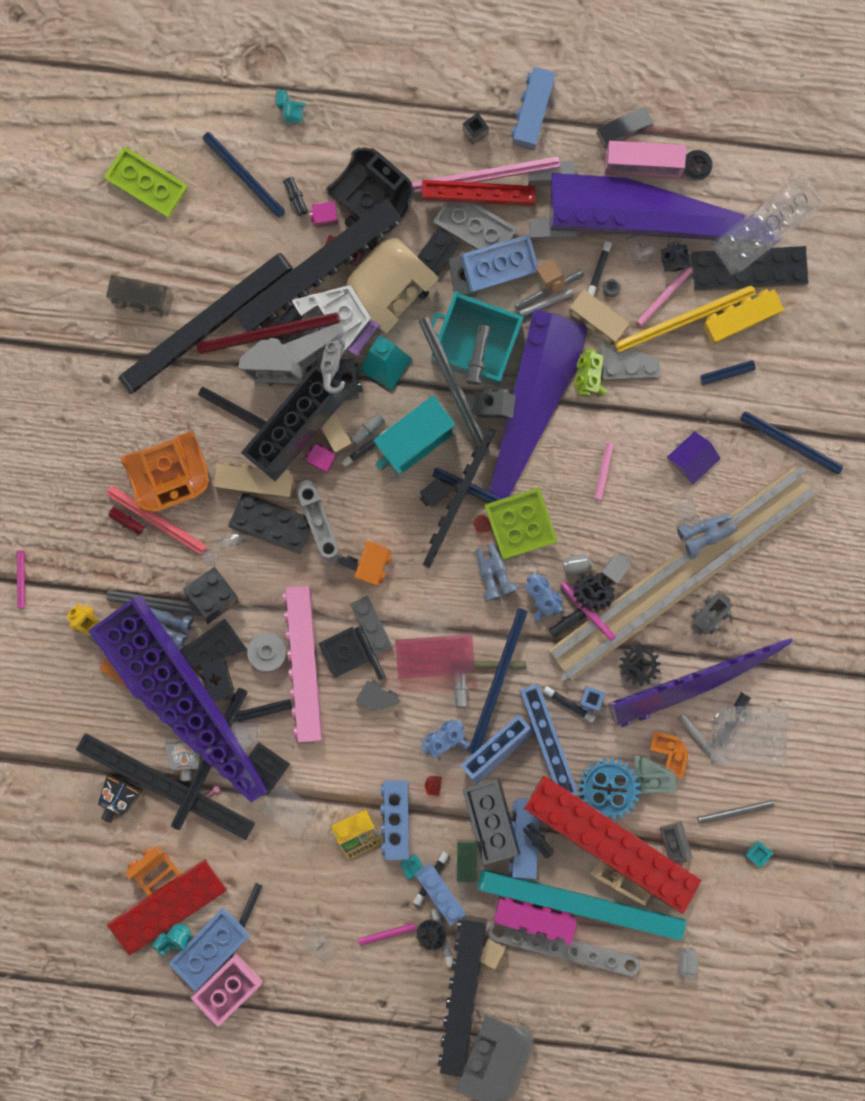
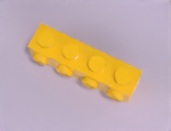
[703,289,784,345]

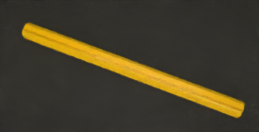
[615,286,756,353]

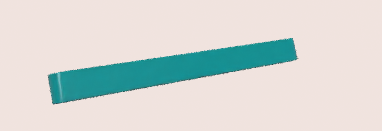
[477,869,687,940]

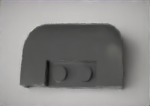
[457,1013,534,1101]

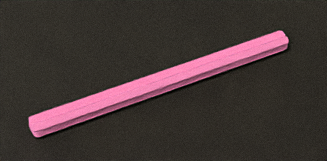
[412,157,560,193]

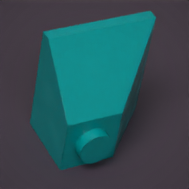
[360,335,412,391]

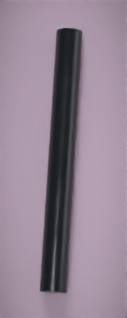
[229,883,263,958]

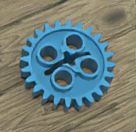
[578,757,642,821]

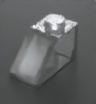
[232,722,261,754]

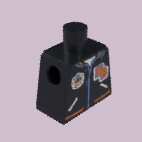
[98,773,143,823]

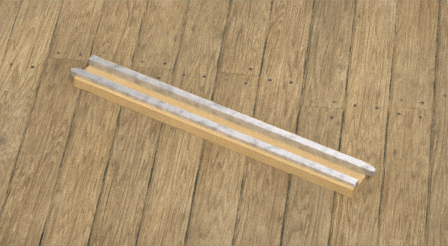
[548,467,817,681]

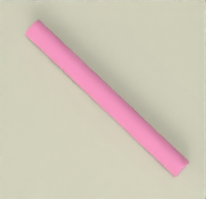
[636,268,693,327]

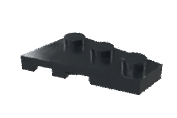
[180,619,247,667]

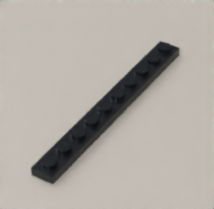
[76,733,256,840]

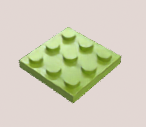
[484,487,558,559]

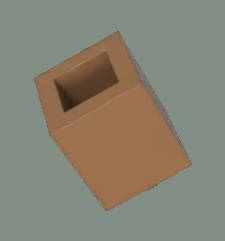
[536,259,566,294]

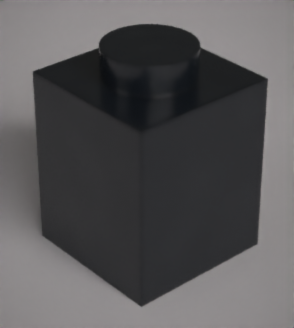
[462,113,489,145]
[419,478,450,508]

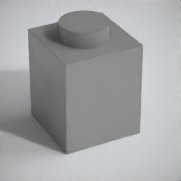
[600,553,631,584]

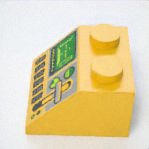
[331,808,383,860]

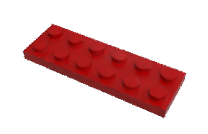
[107,858,227,956]

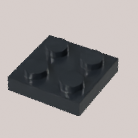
[318,626,370,678]

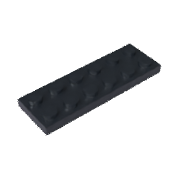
[691,246,809,291]

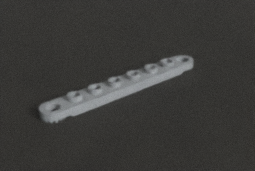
[488,922,640,976]

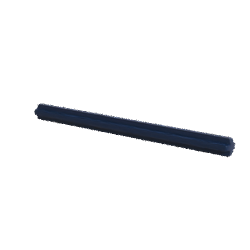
[468,608,528,754]

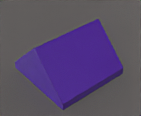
[667,431,721,485]

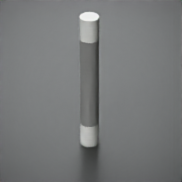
[431,908,453,967]

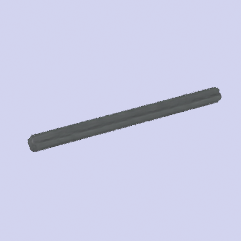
[419,316,490,455]

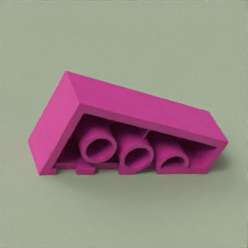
[493,897,577,945]

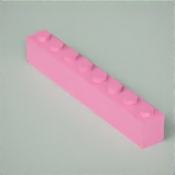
[283,586,323,742]

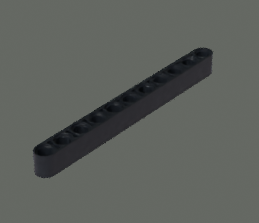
[118,253,293,394]

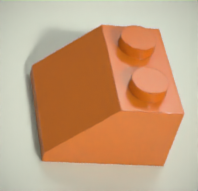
[355,541,392,586]

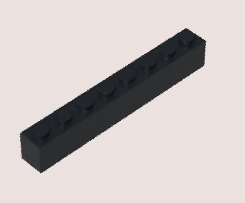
[437,915,487,1078]

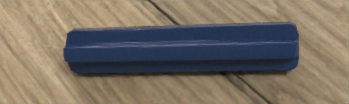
[700,360,756,385]

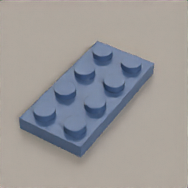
[460,234,538,292]
[169,907,250,992]

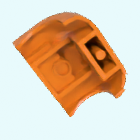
[120,430,209,512]

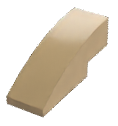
[321,413,352,454]
[590,860,651,906]

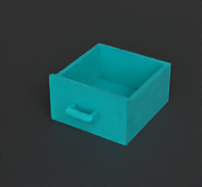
[431,291,524,387]
[373,395,456,480]

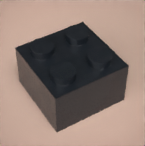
[183,566,239,625]

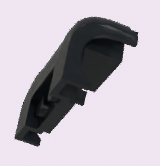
[326,147,414,241]

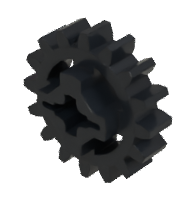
[573,572,615,613]
[618,644,661,686]

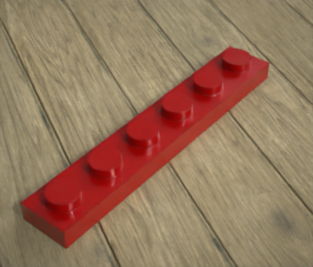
[421,180,535,206]

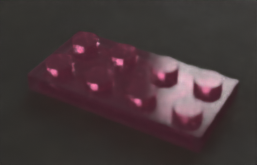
[395,634,475,679]

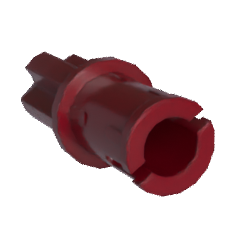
[108,507,145,537]

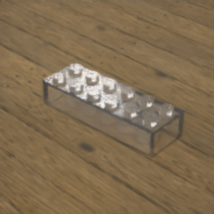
[710,174,825,275]

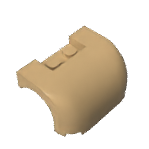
[346,238,438,333]

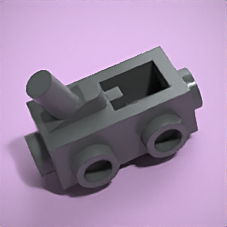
[691,593,732,635]

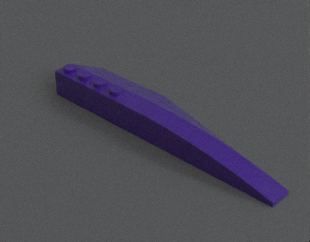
[549,173,775,244]
[88,595,267,802]

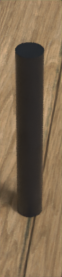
[354,625,386,680]

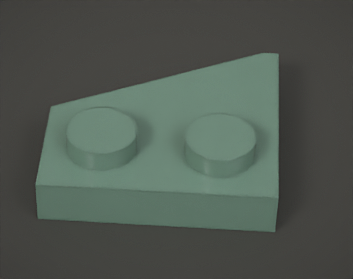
[635,755,677,793]

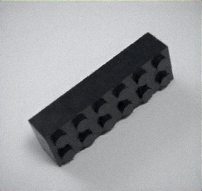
[241,364,350,482]

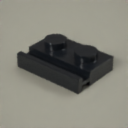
[417,228,460,275]

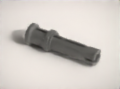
[464,325,490,385]

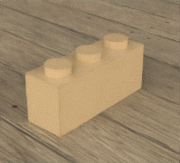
[569,290,630,344]

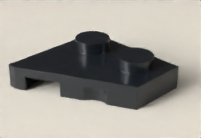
[248,742,291,795]

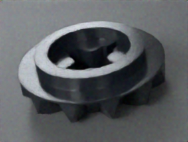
[684,150,713,180]
[416,919,446,951]

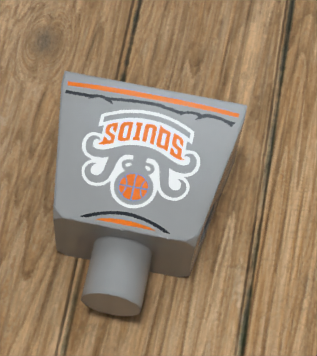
[165,738,202,781]

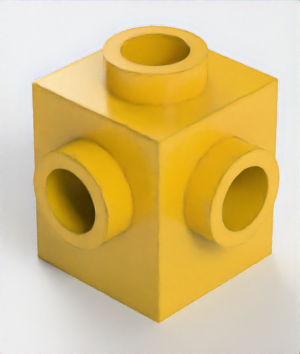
[66,603,100,636]

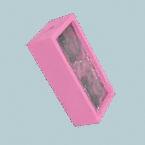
[604,141,686,179]

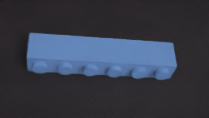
[519,683,578,795]

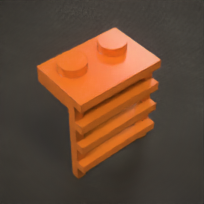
[125,845,182,896]

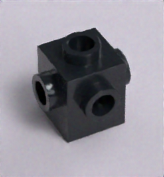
[660,242,691,272]

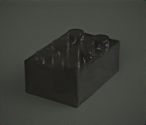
[106,275,173,318]

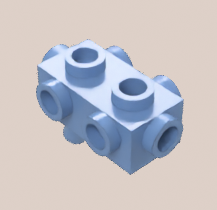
[524,572,564,621]
[420,719,469,759]

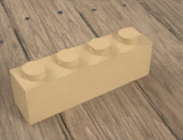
[214,462,295,499]

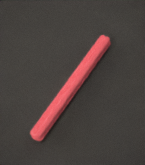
[106,486,206,554]

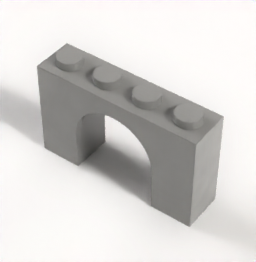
[528,161,580,242]

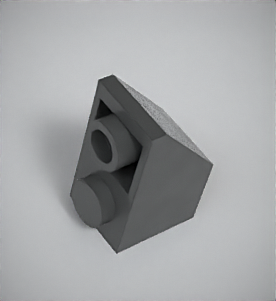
[355,679,401,710]

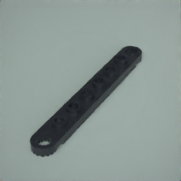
[422,427,496,569]

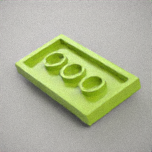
[103,146,188,219]

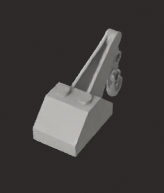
[238,324,345,394]

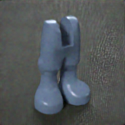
[676,514,737,560]
[476,543,519,602]
[150,608,194,651]

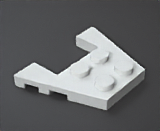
[292,285,371,357]

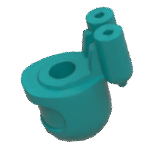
[275,90,306,125]
[152,923,191,957]

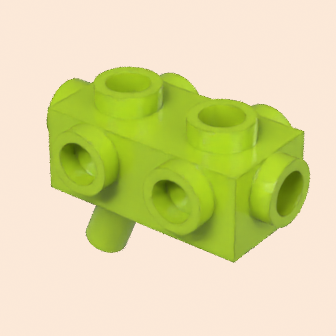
[574,349,607,397]

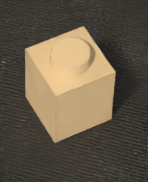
[481,936,507,970]

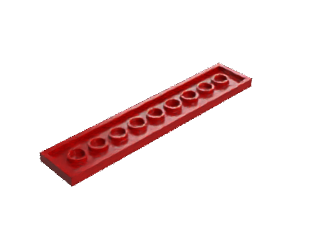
[523,776,702,914]

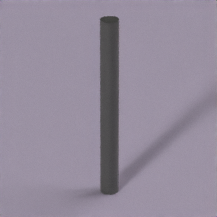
[514,269,585,311]

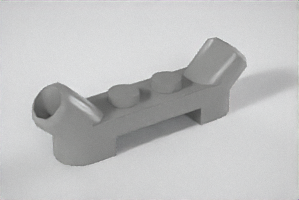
[296,480,342,566]

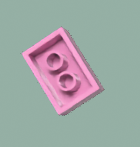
[191,953,263,1027]

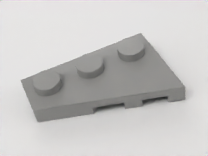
[600,342,660,381]

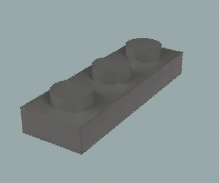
[351,595,393,655]

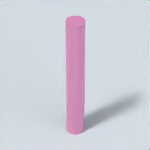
[594,443,614,500]

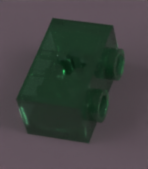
[457,840,477,882]

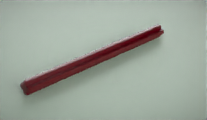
[197,312,340,354]

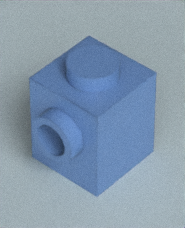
[579,686,605,713]

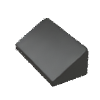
[659,821,693,863]

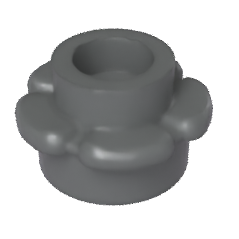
[602,279,621,297]

